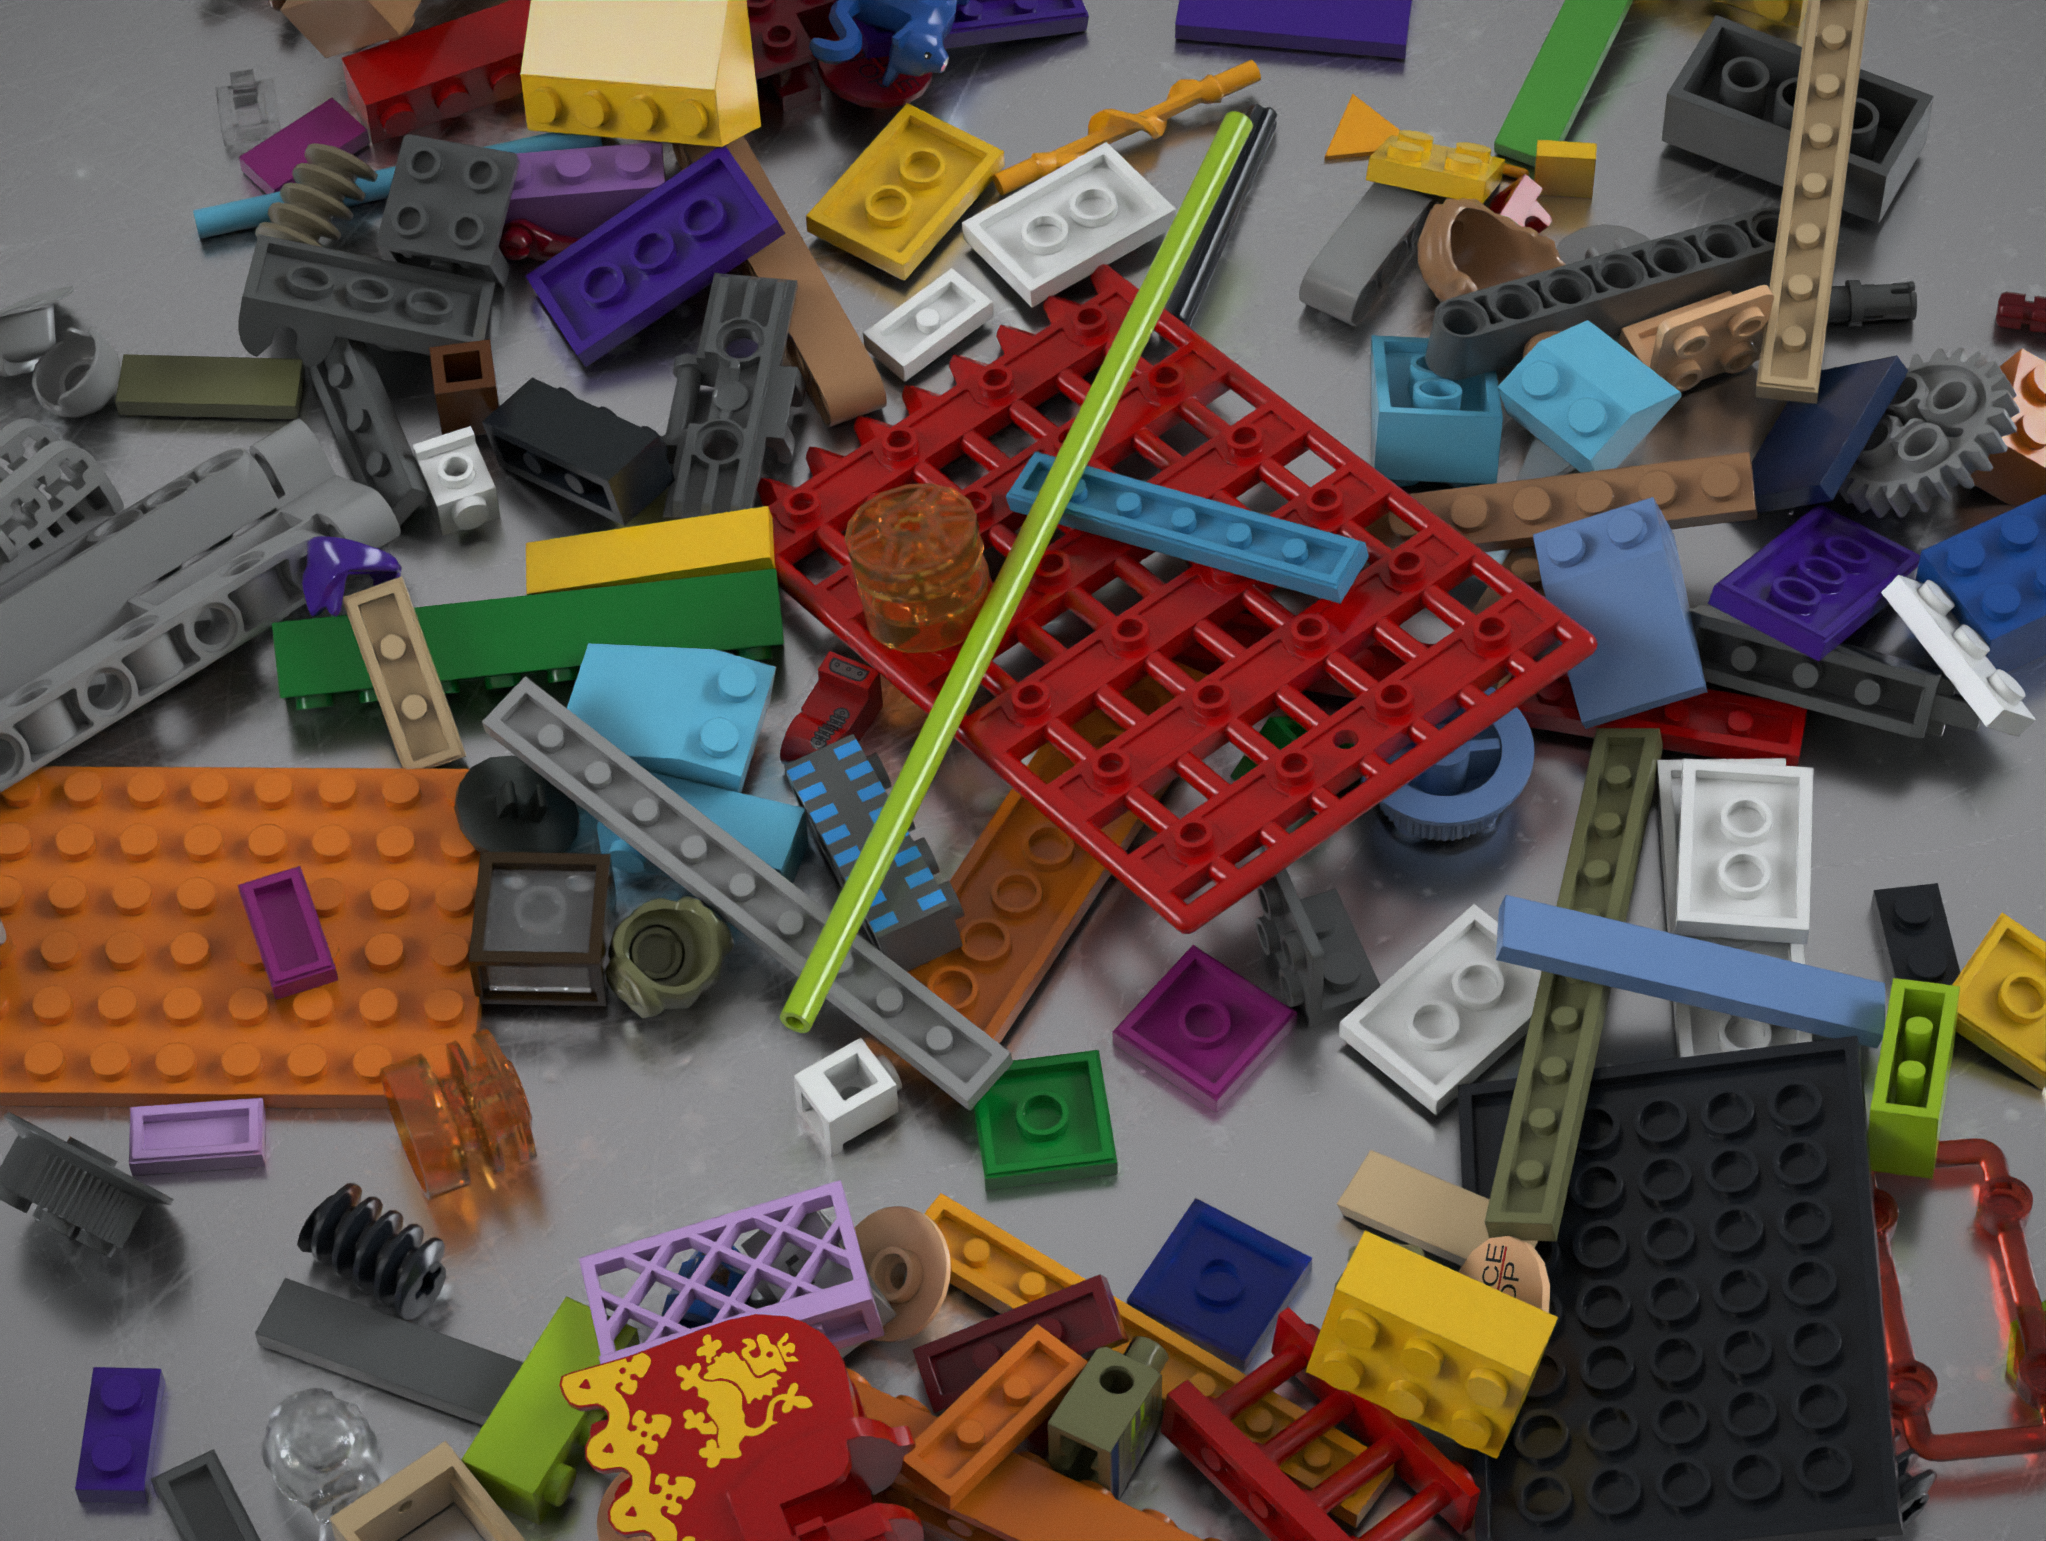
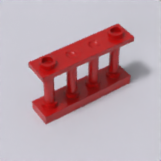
[1160,1307,1481,1541]

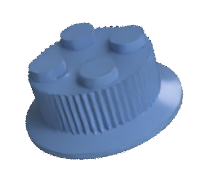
[1354,687,1534,841]

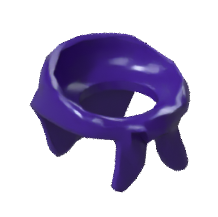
[302,536,402,617]

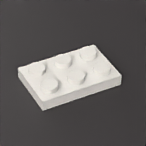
[962,142,1176,307]
[1675,758,1813,944]
[1339,904,1541,1115]

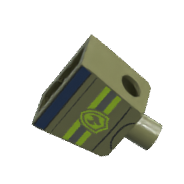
[1048,1336,1169,1501]

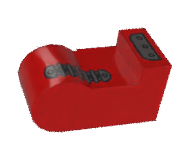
[780,651,883,765]

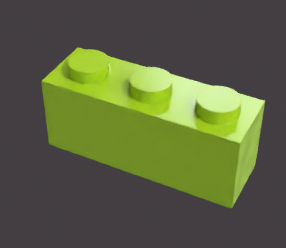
[1868,978,1960,1179]
[461,1296,640,1526]

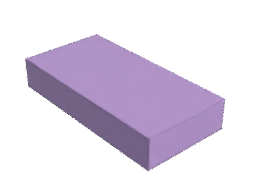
[129,1098,266,1176]

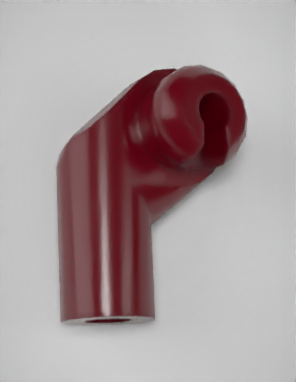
[499,219,581,262]

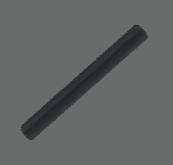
[1164,104,1277,327]

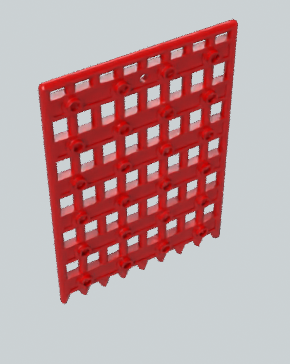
[757,264,1598,934]

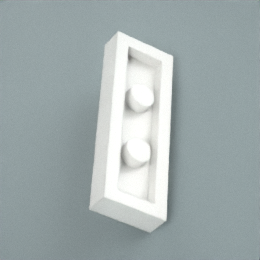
[1881,575,2036,737]

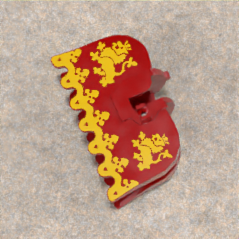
[559,1314,924,1541]

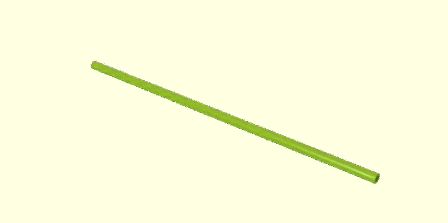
[779,111,1253,1033]

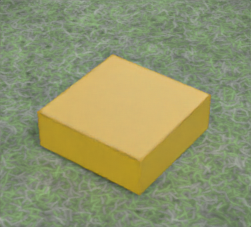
[1534,140,1597,198]

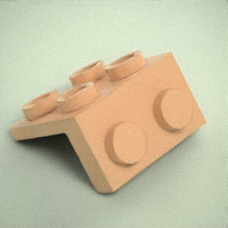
[1619,285,1774,392]

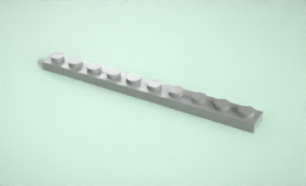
[482,676,1013,1111]

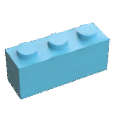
[597,771,808,883]

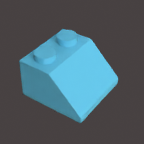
[1497,320,1682,473]

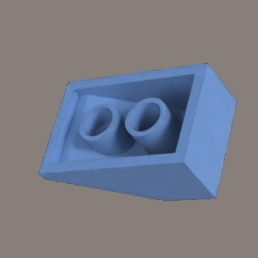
[1533,497,1707,729]

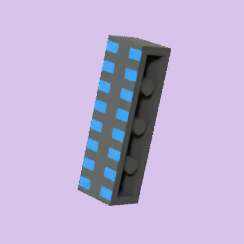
[784,734,964,972]

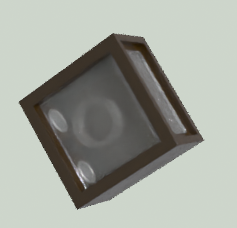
[469,851,617,1006]

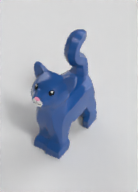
[809,0,970,87]

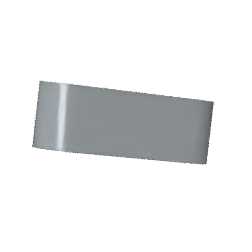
[1299,182,1438,327]

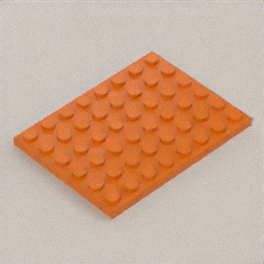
[0,766,487,1110]

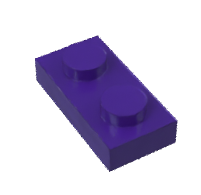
[75,1367,165,1504]

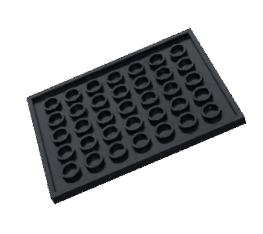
[1458,1036,1903,1541]

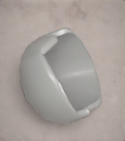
[32,326,121,418]

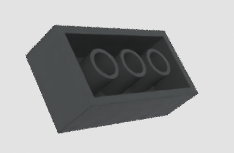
[1662,15,1934,223]

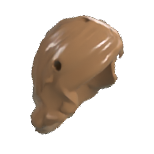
[1417,198,1566,302]

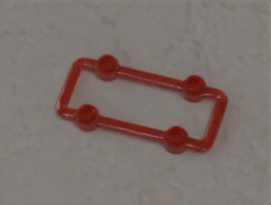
[1872,1138,2046,1462]

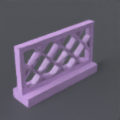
[579,1180,885,1364]

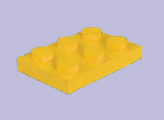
[806,103,1005,281]

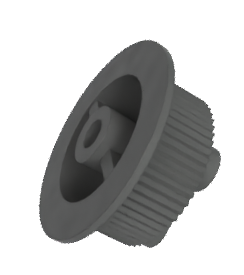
[0,1110,174,1258]

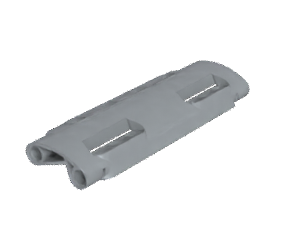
[0,419,401,792]

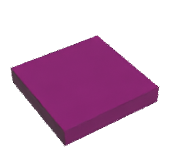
[1112,945,1297,1113]

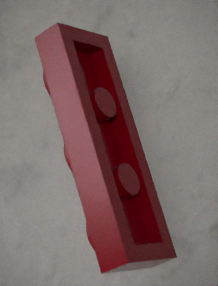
[912,1274,1129,1416]

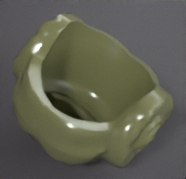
[605,896,734,1018]

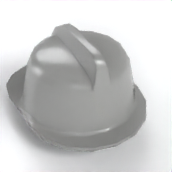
[0,286,74,377]

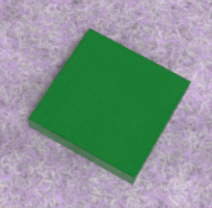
[973,1050,1118,1191]

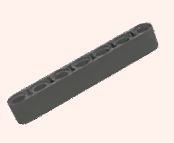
[1425,207,1780,380]

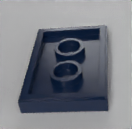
[1752,355,1908,514]

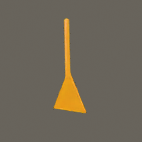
[1324,94,1529,179]

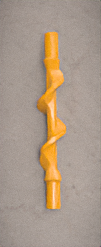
[993,59,1261,196]

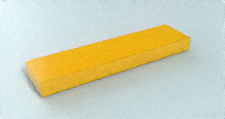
[526,506,775,595]

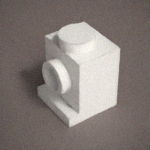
[413,426,500,536]
[793,1038,902,1157]

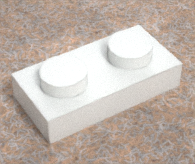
[863,268,993,382]

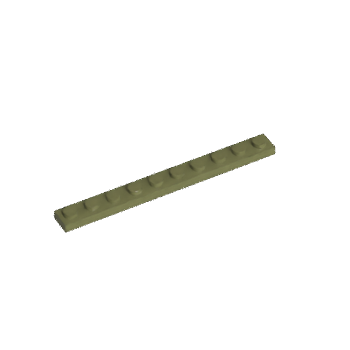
[1485,728,1663,1241]

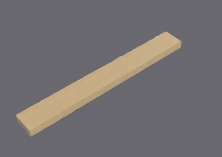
[1755,0,1869,404]

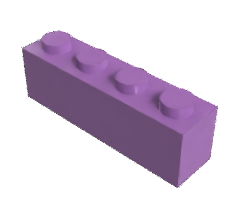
[498,142,666,247]

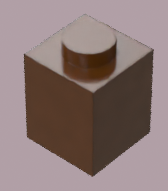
[429,339,500,436]

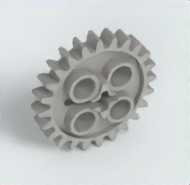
[1838,347,2020,518]

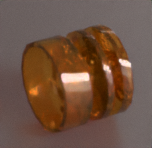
[844,483,993,653]
[379,1029,537,1200]

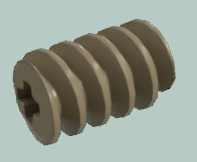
[255,143,378,247]

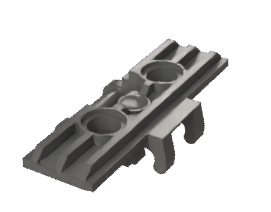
[661,273,806,522]

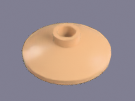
[855,1206,951,1342]

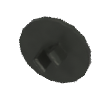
[454,755,579,853]

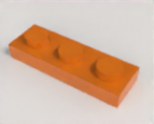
[900,1324,1088,1511]

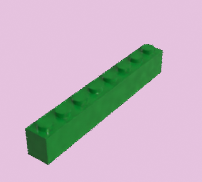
[272,569,784,710]

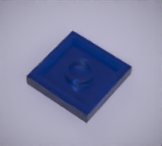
[1127,1198,1312,1372]

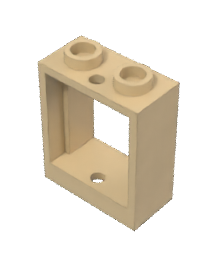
[330,1441,526,1541]

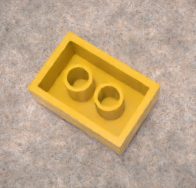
[1306,1230,1558,1459]

